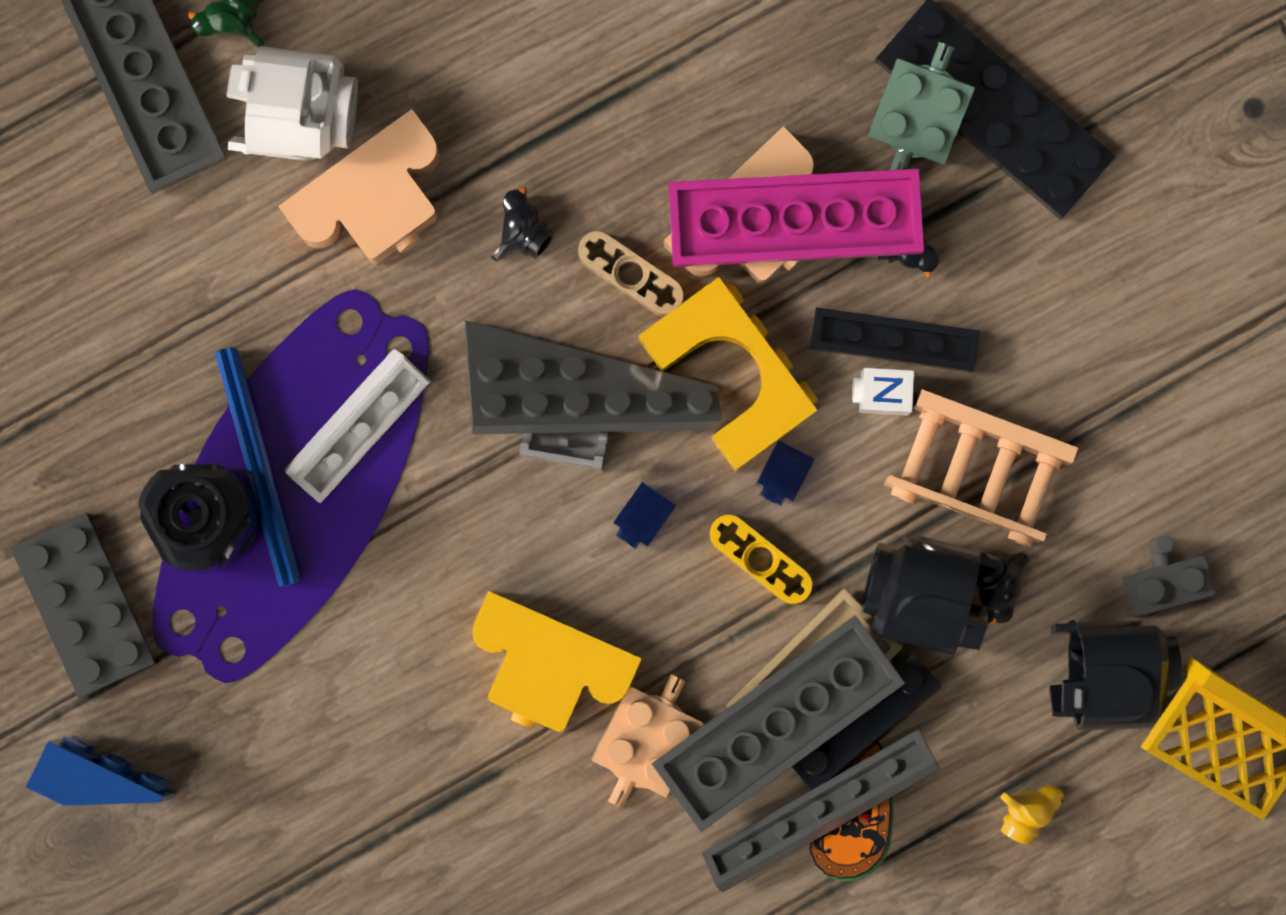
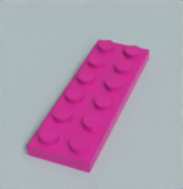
[668,169,924,267]

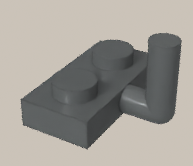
[1122,536,1216,617]

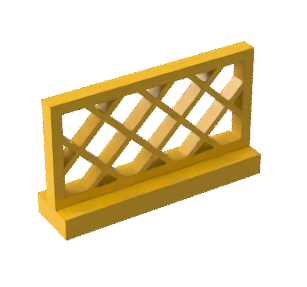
[1141,657,1286,820]

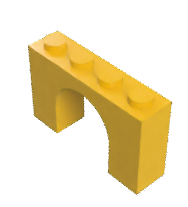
[638,277,818,472]

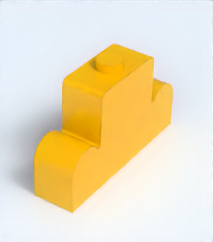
[472,591,642,732]

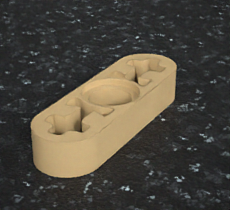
[578,231,683,317]

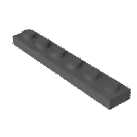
[702,729,940,893]

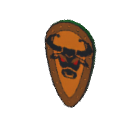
[810,742,894,882]

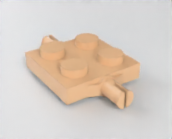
[591,674,703,809]

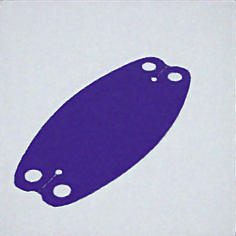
[153,289,429,683]

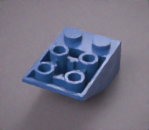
[26,735,177,806]

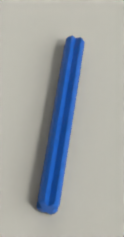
[215,347,301,587]

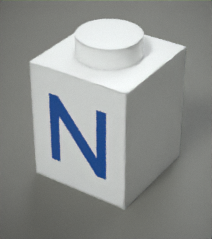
[852,368,914,416]

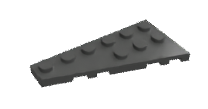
[464,320,722,434]

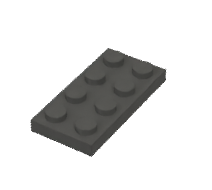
[11,513,157,699]

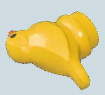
[1000,785,1064,846]

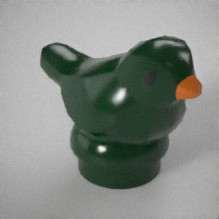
[188,0,264,48]

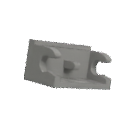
[519,432,609,471]

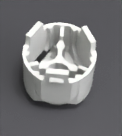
[227,46,358,161]

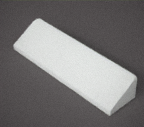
[284,349,431,504]

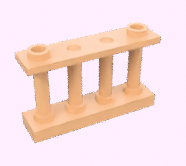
[884,389,1078,547]

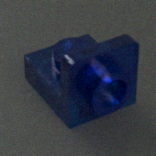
[755,440,815,506]

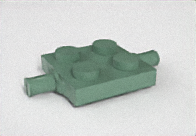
[867,42,975,170]

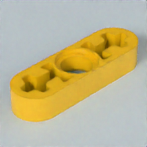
[709,515,812,604]

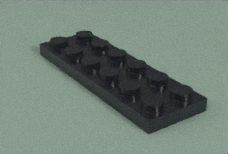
[875,0,1116,220]

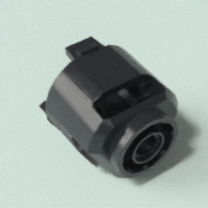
[138,464,259,573]
[861,536,1001,655]
[1049,620,1183,730]

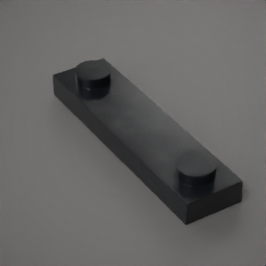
[809,307,980,373]
[792,654,942,790]

